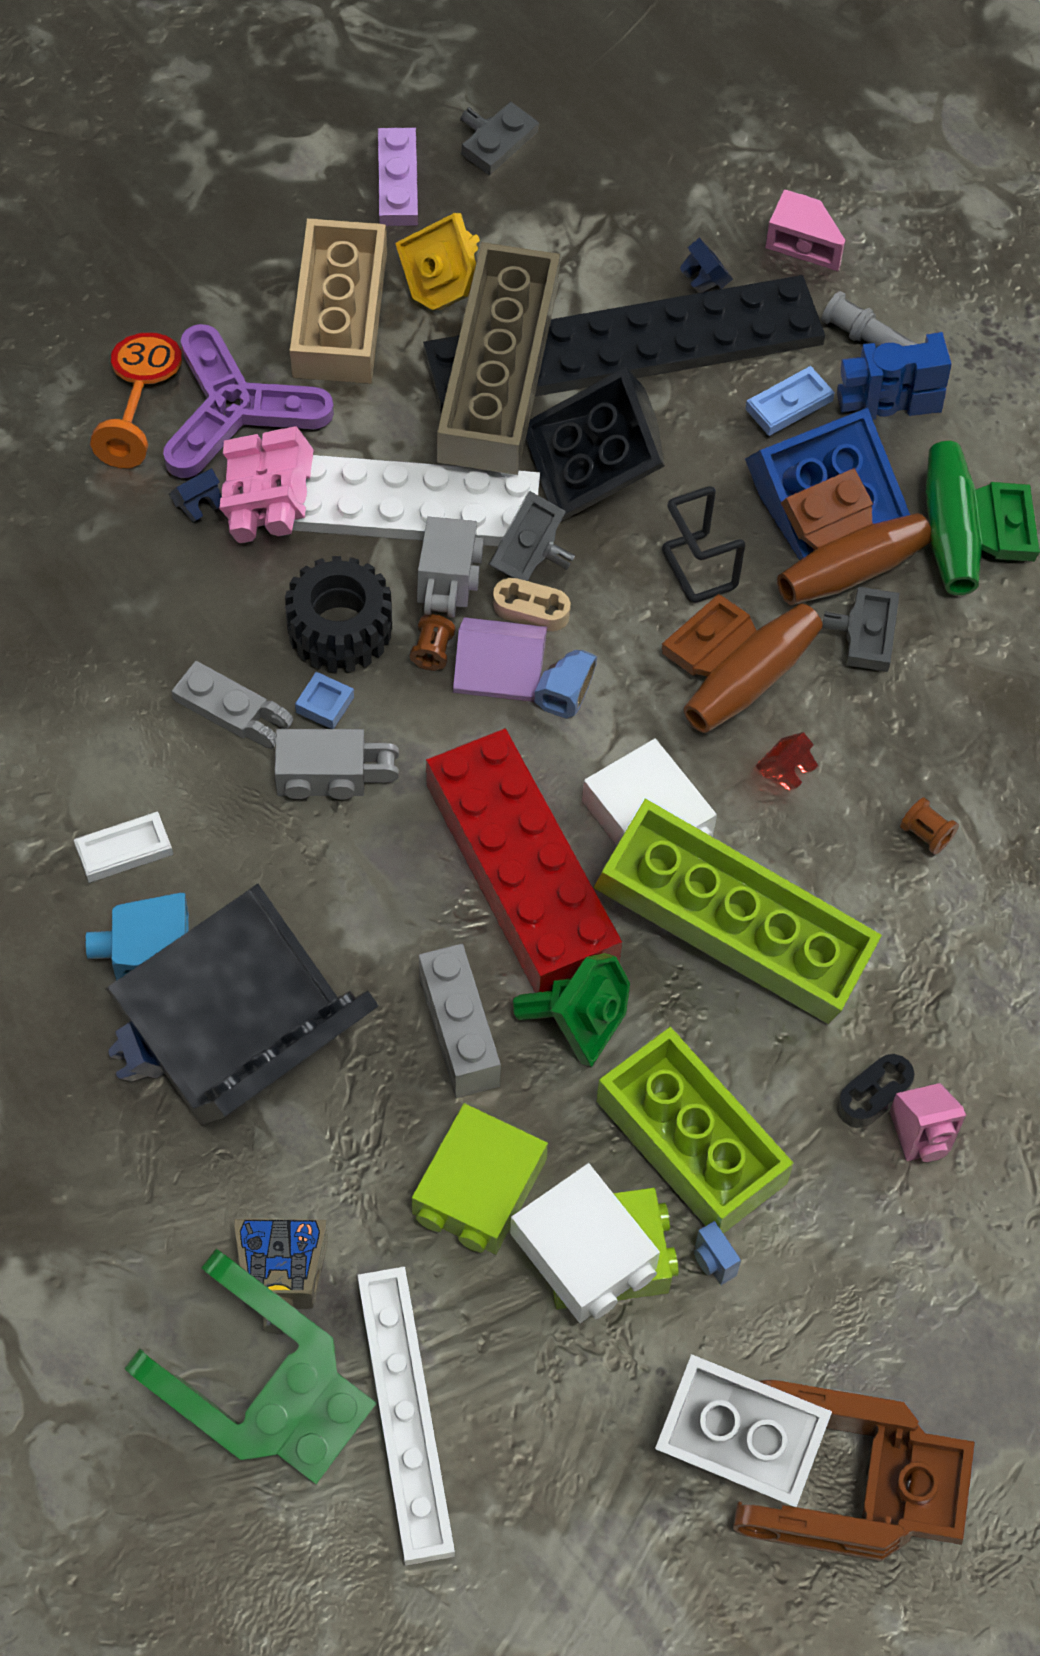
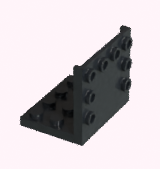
[106,884,379,1125]

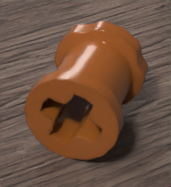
[409,614,456,671]
[900,797,959,855]

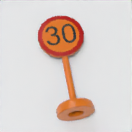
[90,332,182,469]

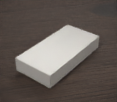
[74,811,173,883]

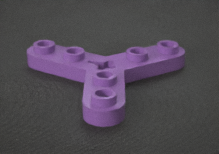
[163,324,334,478]

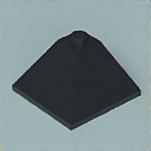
[526,367,665,522]

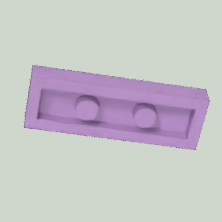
[378,128,418,226]

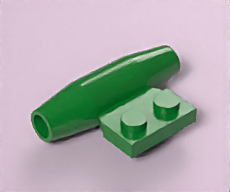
[925,441,1040,595]

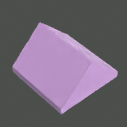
[453,617,547,702]

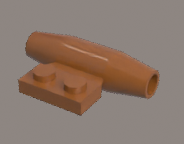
[777,468,931,605]
[662,594,823,733]

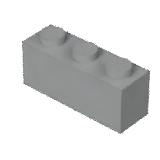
[419,943,501,1098]

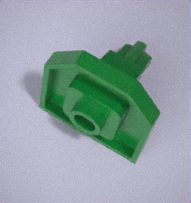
[513,953,630,1067]

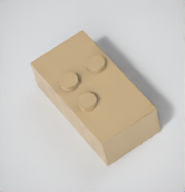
[290,218,387,384]

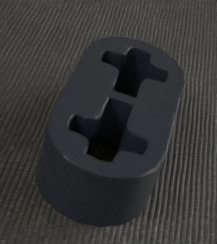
[837,1054,915,1128]

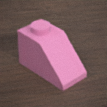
[765,189,845,271]

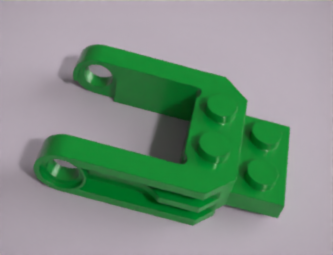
[124,1248,377,1484]

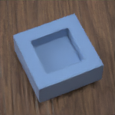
[295,672,354,729]
[694,1221,741,1285]

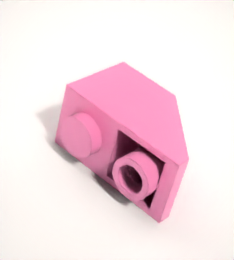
[889,1083,966,1162]

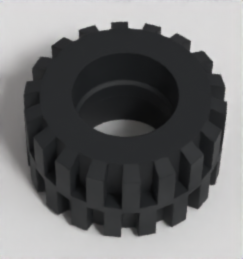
[285,556,393,673]

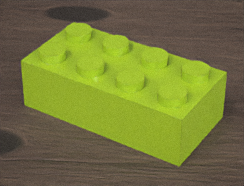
[596,1027,794,1234]

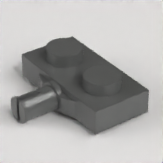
[460,101,539,176]
[488,491,575,581]
[822,587,899,672]

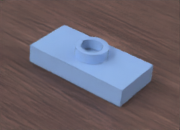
[745,366,835,436]

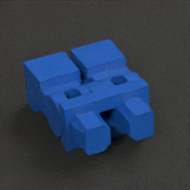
[837,332,952,420]

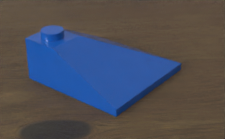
[745,408,910,560]

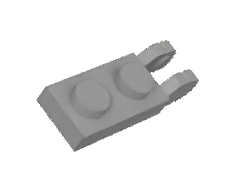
[171,661,294,749]

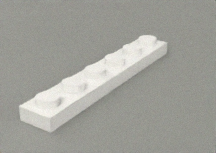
[357,1267,455,1566]

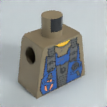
[234,1219,328,1334]

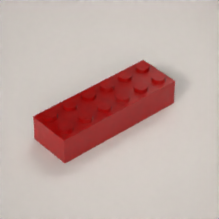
[426,728,622,993]

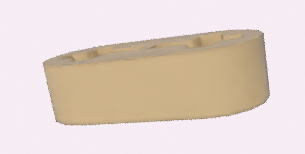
[493,578,571,632]

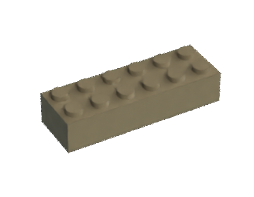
[437,242,560,475]

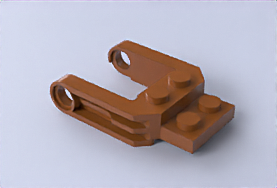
[733,1380,975,1562]

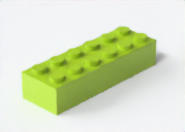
[594,798,882,1024]

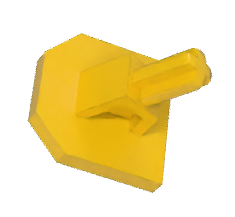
[395,213,480,310]

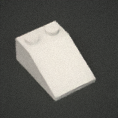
[655,1354,832,1507]

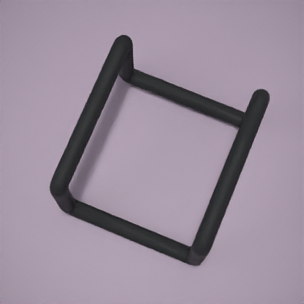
[662,486,745,602]

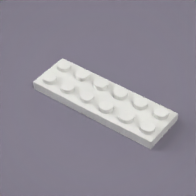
[292,455,540,546]

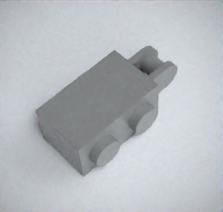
[417,516,484,617]
[275,729,399,799]

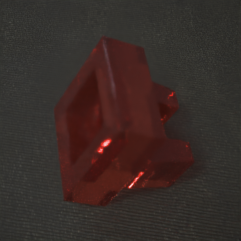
[756,732,818,790]

